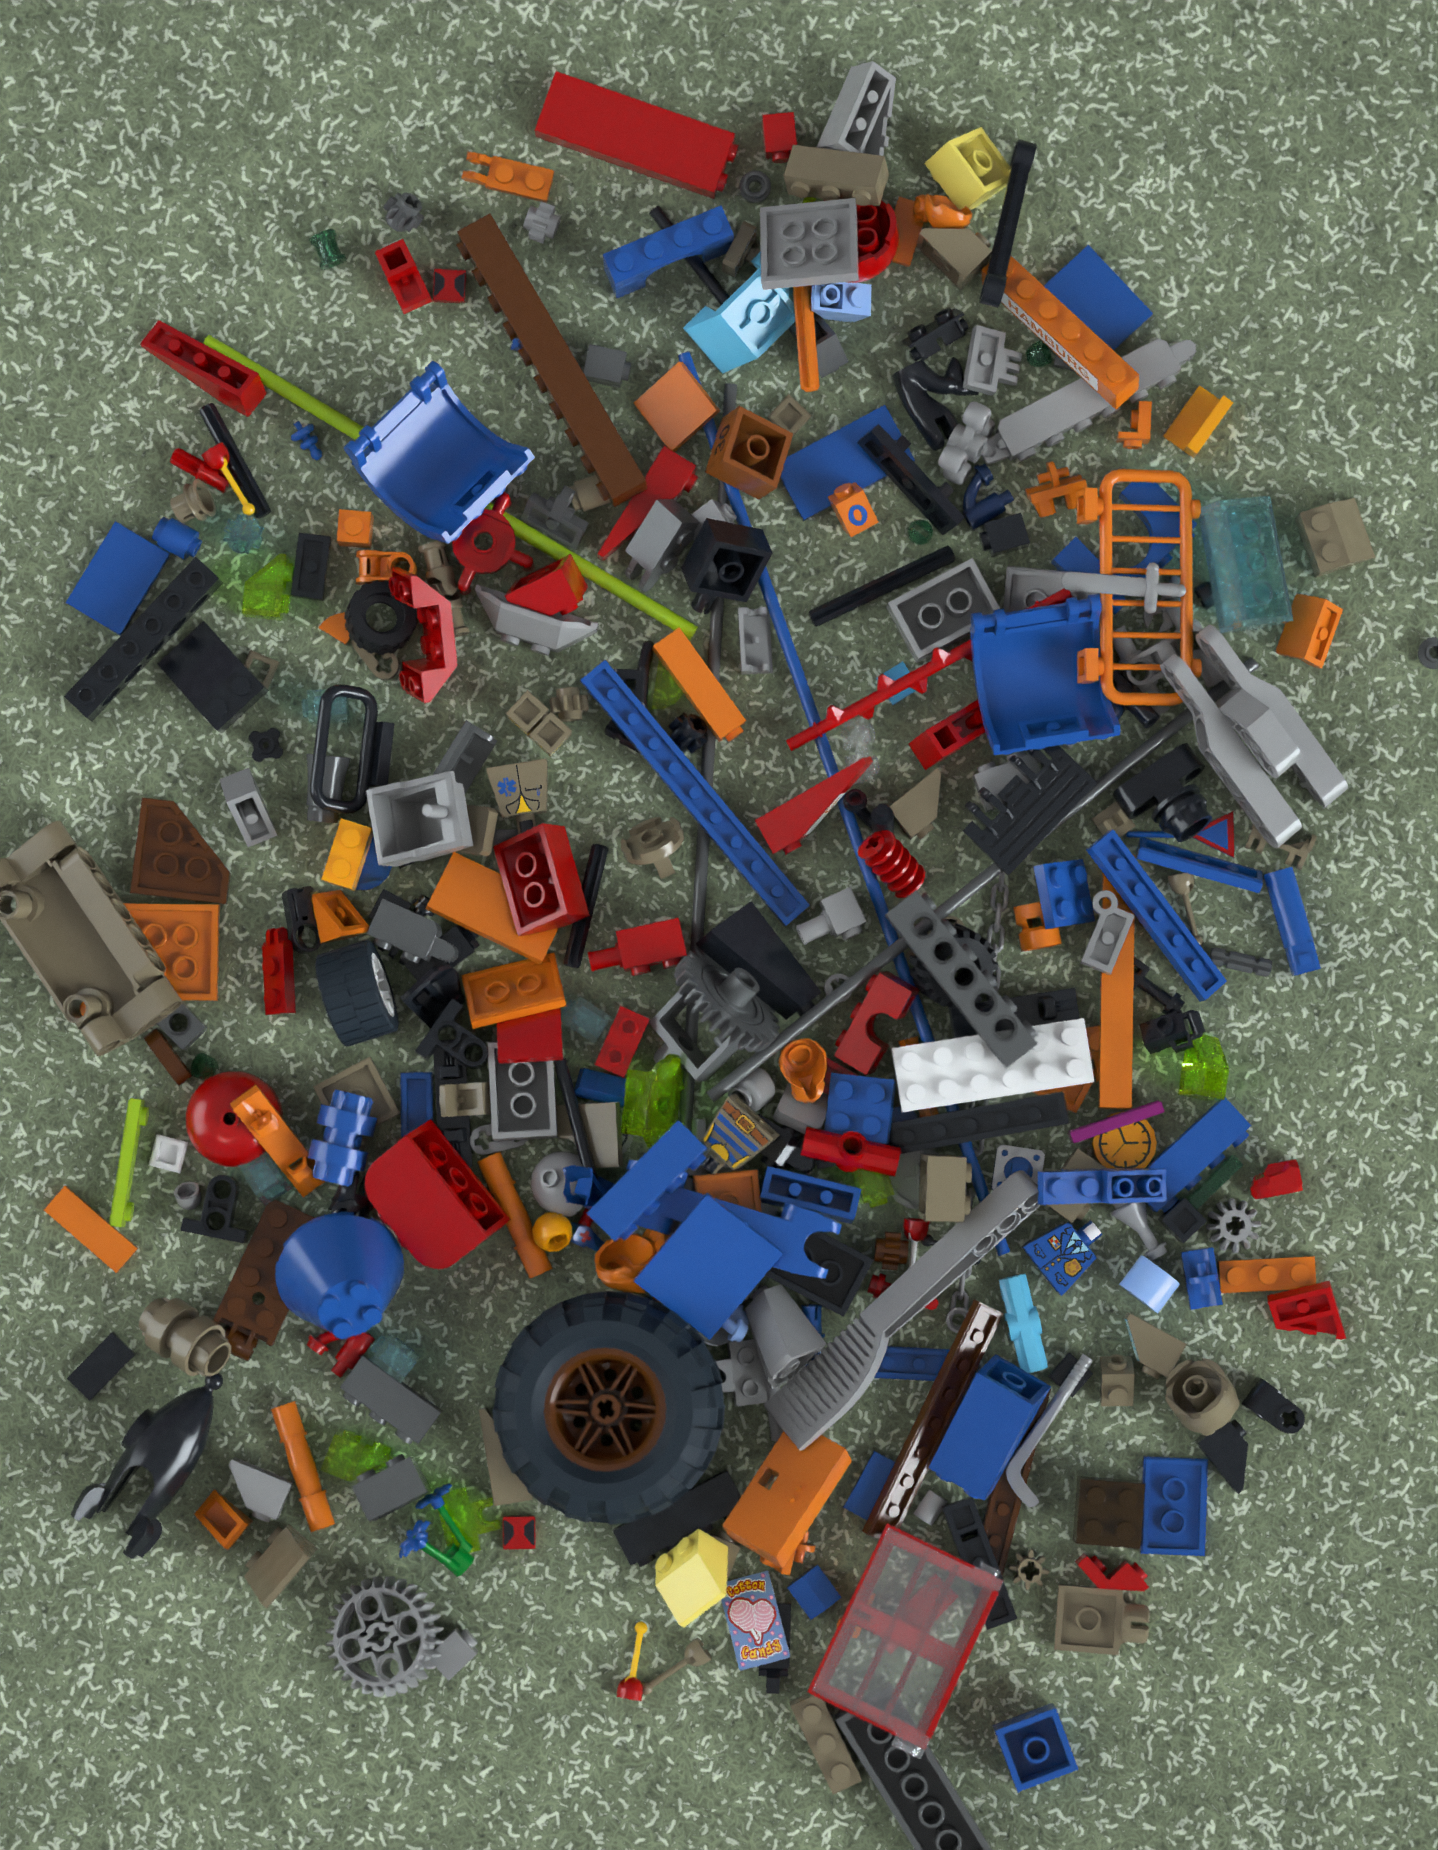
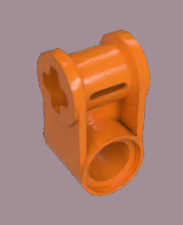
[355,550,418,585]

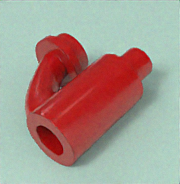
[306,1331,375,1378]

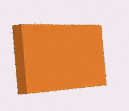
[426,852,558,965]

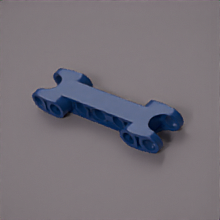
[626,1159,842,1279]

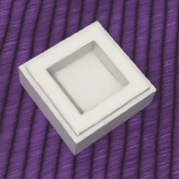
[149,1134,189,1173]

